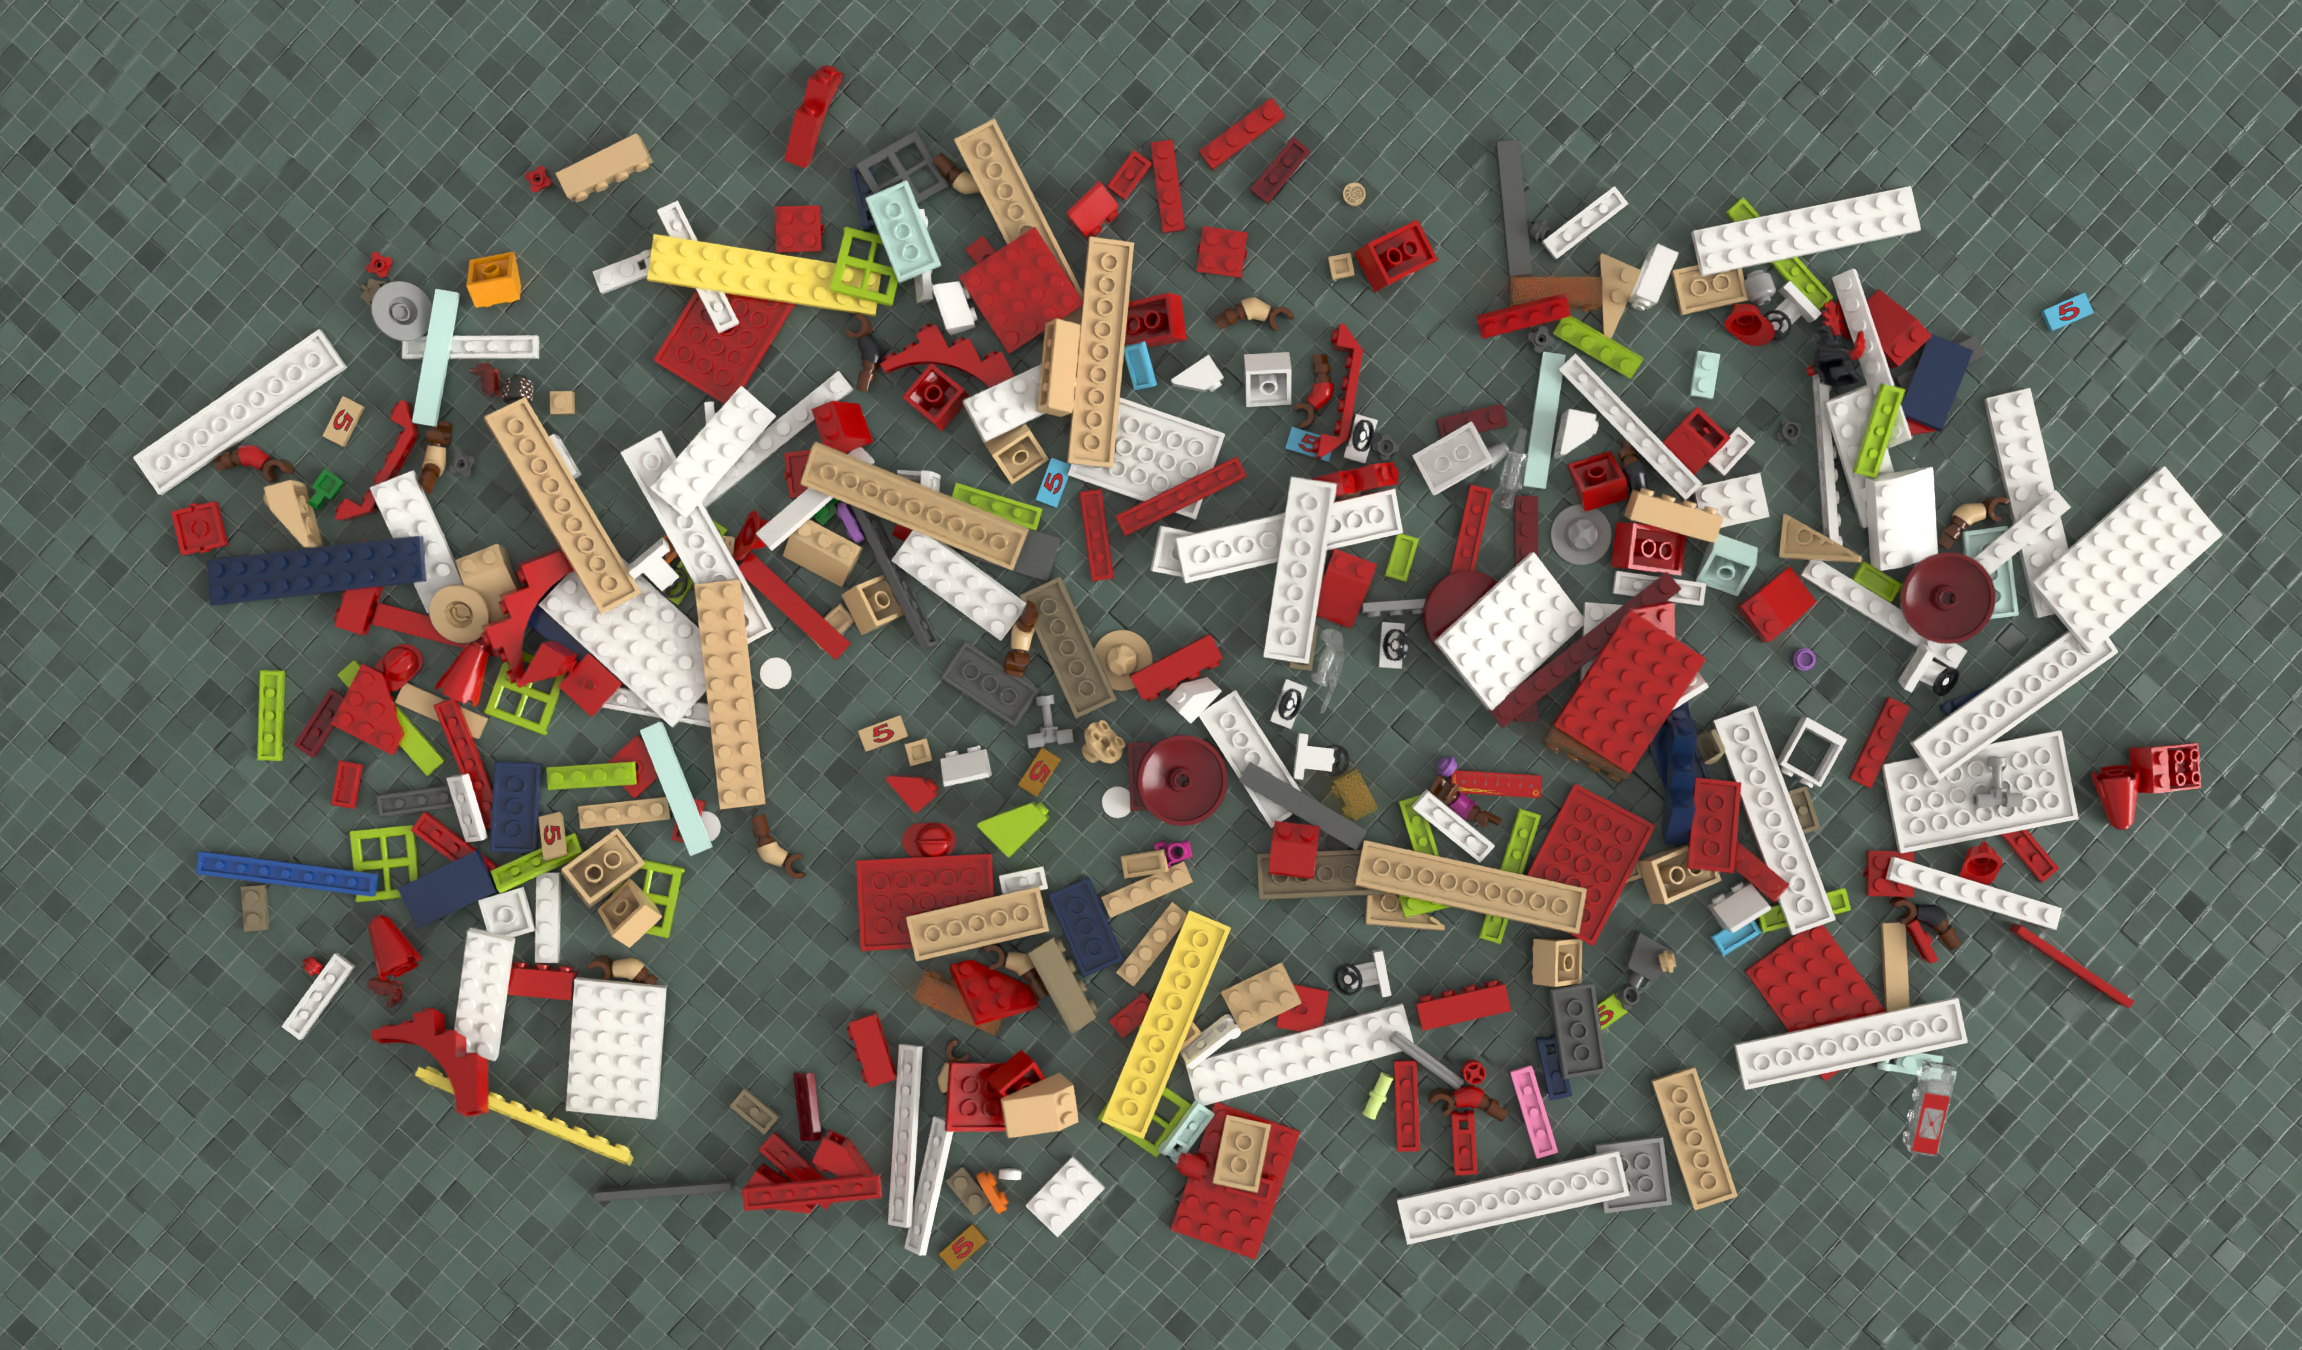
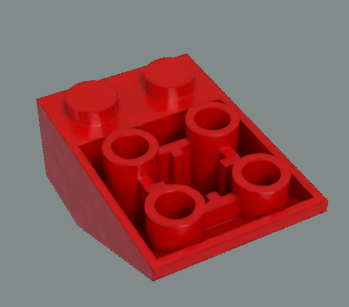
[1662,407,1731,475]
[2129,743,2201,793]
[812,1129,875,1178]

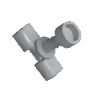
[1027,695,1074,748]
[1972,757,2023,808]

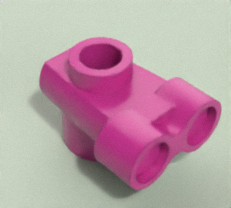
[1154,841,1193,868]

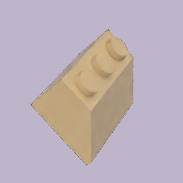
[783,519,864,588]

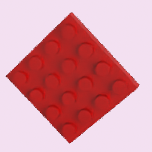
[959,227,1083,354]

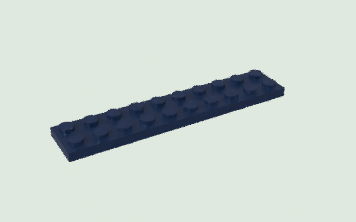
[207,536,427,606]

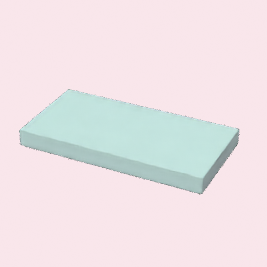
[865,180,942,283]
[1960,526,2019,619]

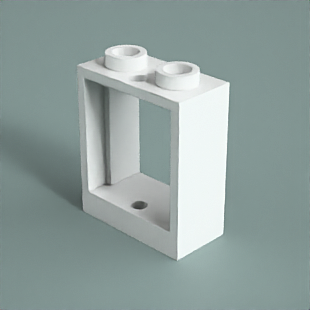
[1628,244,1679,311]
[1777,717,1847,788]

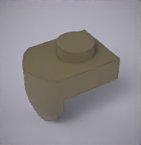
[1696,728,1725,765]

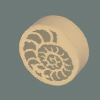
[1342,183,1366,207]

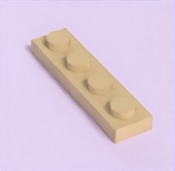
[578,797,672,829]
[1101,861,1193,918]
[1116,902,1187,987]

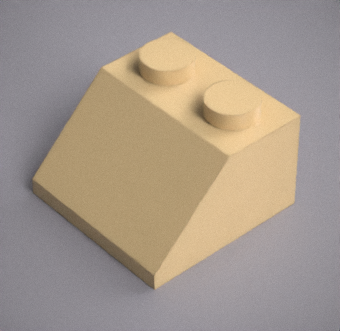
[984,424,1049,484]
[842,574,905,635]
[597,879,662,948]
[1532,937,1582,987]

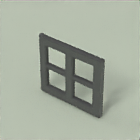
[856,130,950,204]

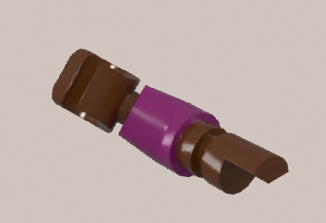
[1429,775,1502,828]

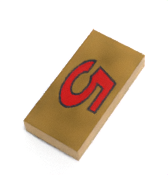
[1018,747,1061,797]
[939,1223,988,1271]

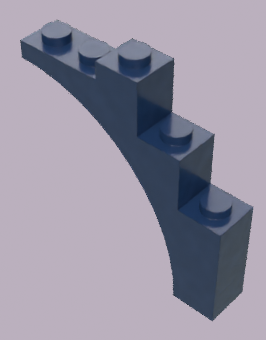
[1661,702,1698,844]

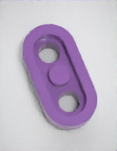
[836,501,866,543]

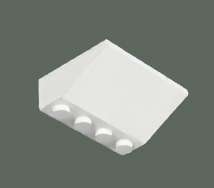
[1865,466,1938,571]

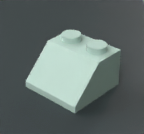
[1695,534,1758,596]

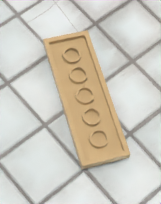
[906,886,1049,961]
[1651,1066,1738,1210]

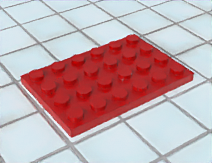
[653,245,795,404]
[1553,609,1706,773]
[1526,783,1656,946]
[856,853,996,951]
[1744,925,1886,1081]
[1170,1102,1300,1260]

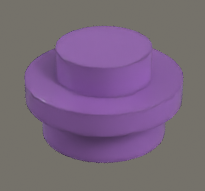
[1792,648,1816,671]
[1437,755,1458,777]

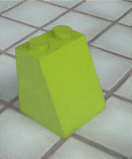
[976,801,1049,858]

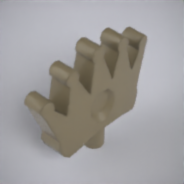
[360,279,387,308]

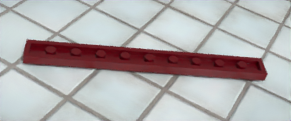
[1514,496,1538,722]
[1488,572,1681,729]

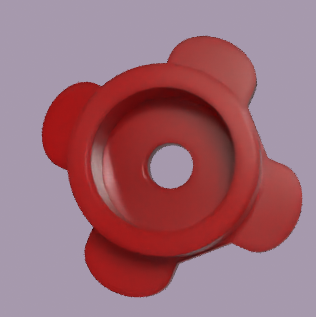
[525,166,552,193]
[366,252,393,278]

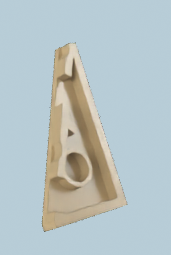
[1599,253,1641,339]
[1779,514,1862,563]
[1365,894,1445,931]

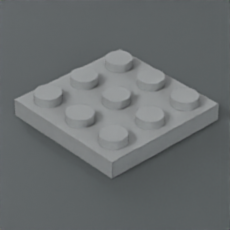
[1594,1136,1672,1213]

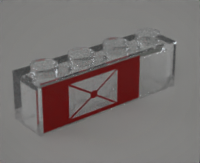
[1903,1060,1957,1157]

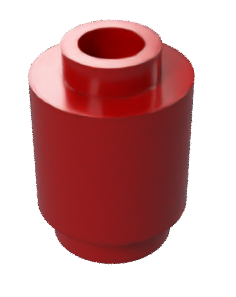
[1175,1152,1210,1182]

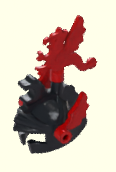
[1806,299,1866,387]

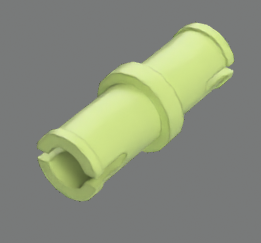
[1362,1072,1394,1120]

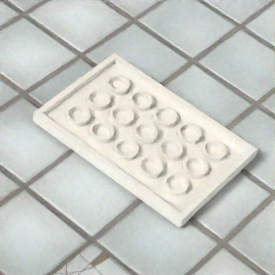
[1068,398,1225,520]
[1434,553,1584,711]
[566,977,667,1119]

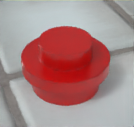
[302,955,324,976]

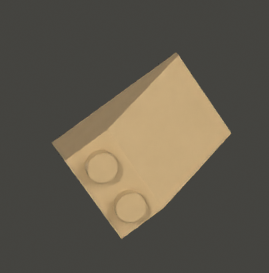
[263,480,324,548]
[455,544,519,623]
[561,828,645,909]
[1637,844,1722,904]
[1001,1073,1079,1138]

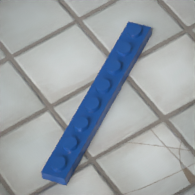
[196,851,379,897]

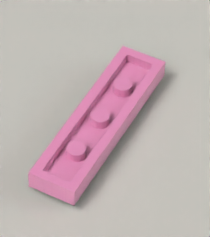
[1509,1065,1558,1159]

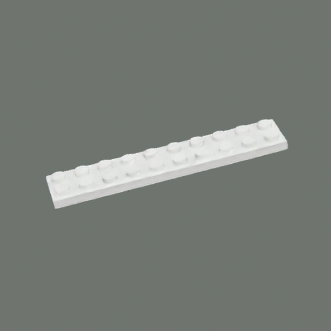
[1691,186,1921,277]
[133,329,347,495]
[1983,388,2068,618]
[621,431,774,644]
[1175,488,1403,583]
[1910,630,2118,780]
[1712,706,1836,935]
[1734,997,1968,1090]
[1185,1003,1414,1106]
[1397,1150,1630,1245]

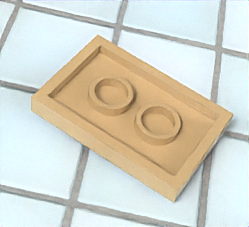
[1671,265,1748,316]
[1221,962,1302,1033]
[1212,1115,1271,1193]

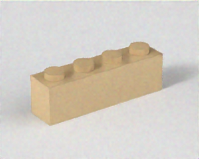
[555,133,653,202]
[1037,319,1080,417]
[1624,488,1724,543]

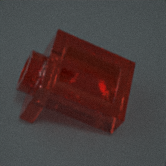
[470,363,500,397]
[367,976,403,1008]

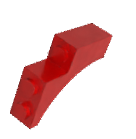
[784,65,844,168]
[1310,462,1399,498]

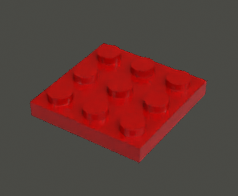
[945,1062,1006,1132]

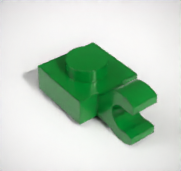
[308,468,346,511]
[813,498,841,526]

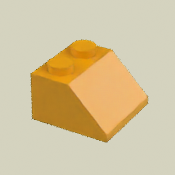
[467,251,521,308]

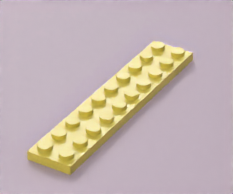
[647,234,881,317]
[1101,910,1231,1139]
[415,1066,634,1166]

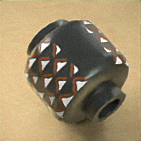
[503,374,534,405]

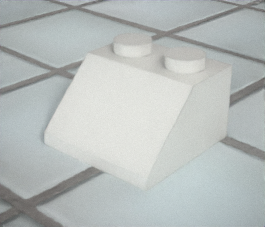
[932,281,978,336]
[1244,352,1291,407]
[1553,409,1598,459]
[940,746,992,787]
[1708,881,1771,933]

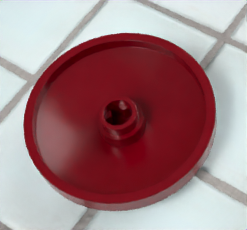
[1900,552,1996,644]
[1423,570,1498,655]
[1137,735,1227,826]

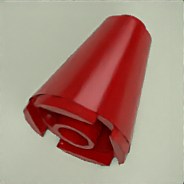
[434,641,489,706]
[2091,765,2140,830]
[368,915,423,981]

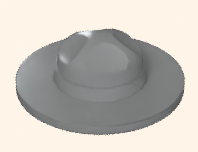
[371,281,432,341]
[1550,504,1612,565]

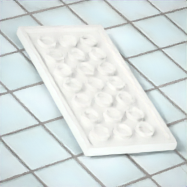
[2030,466,2222,652]
[539,556,706,727]
[1882,730,2079,853]

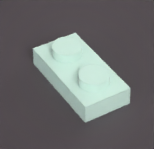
[1689,350,1720,400]

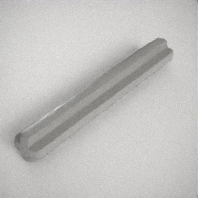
[1389,1031,1464,1090]

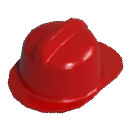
[1724,303,1775,346]
[733,510,769,561]
[374,644,423,692]
[902,823,956,857]
[1959,841,2003,885]

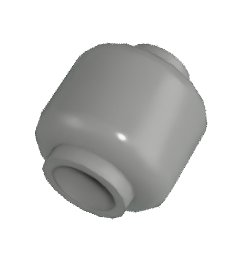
[1744,270,1776,306]

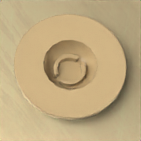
[429,585,490,643]
[1094,630,1152,691]

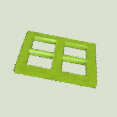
[830,227,898,307]
[484,651,567,735]
[350,825,419,902]
[612,859,685,938]
[1098,1086,1192,1158]

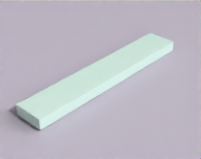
[412,289,460,427]
[1522,352,1566,489]
[640,722,713,856]

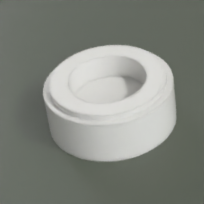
[999,1168,1022,1180]

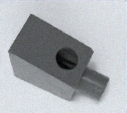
[1624,931,1678,989]

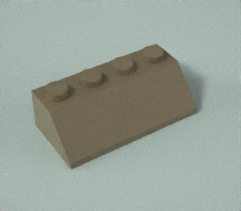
[1028,936,1098,1034]

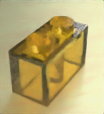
[1331,768,1379,821]

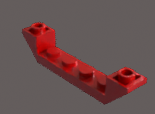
[1312,323,1363,460]
[334,400,420,521]

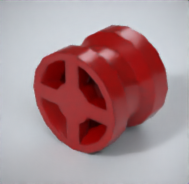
[1461,1060,1486,1085]

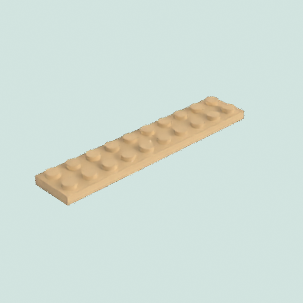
[954,118,1083,325]
[1067,237,1134,468]
[484,397,642,615]
[801,442,1029,571]
[694,579,765,809]
[1354,840,1587,934]

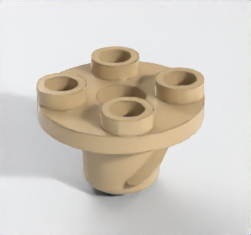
[1082,720,1125,763]

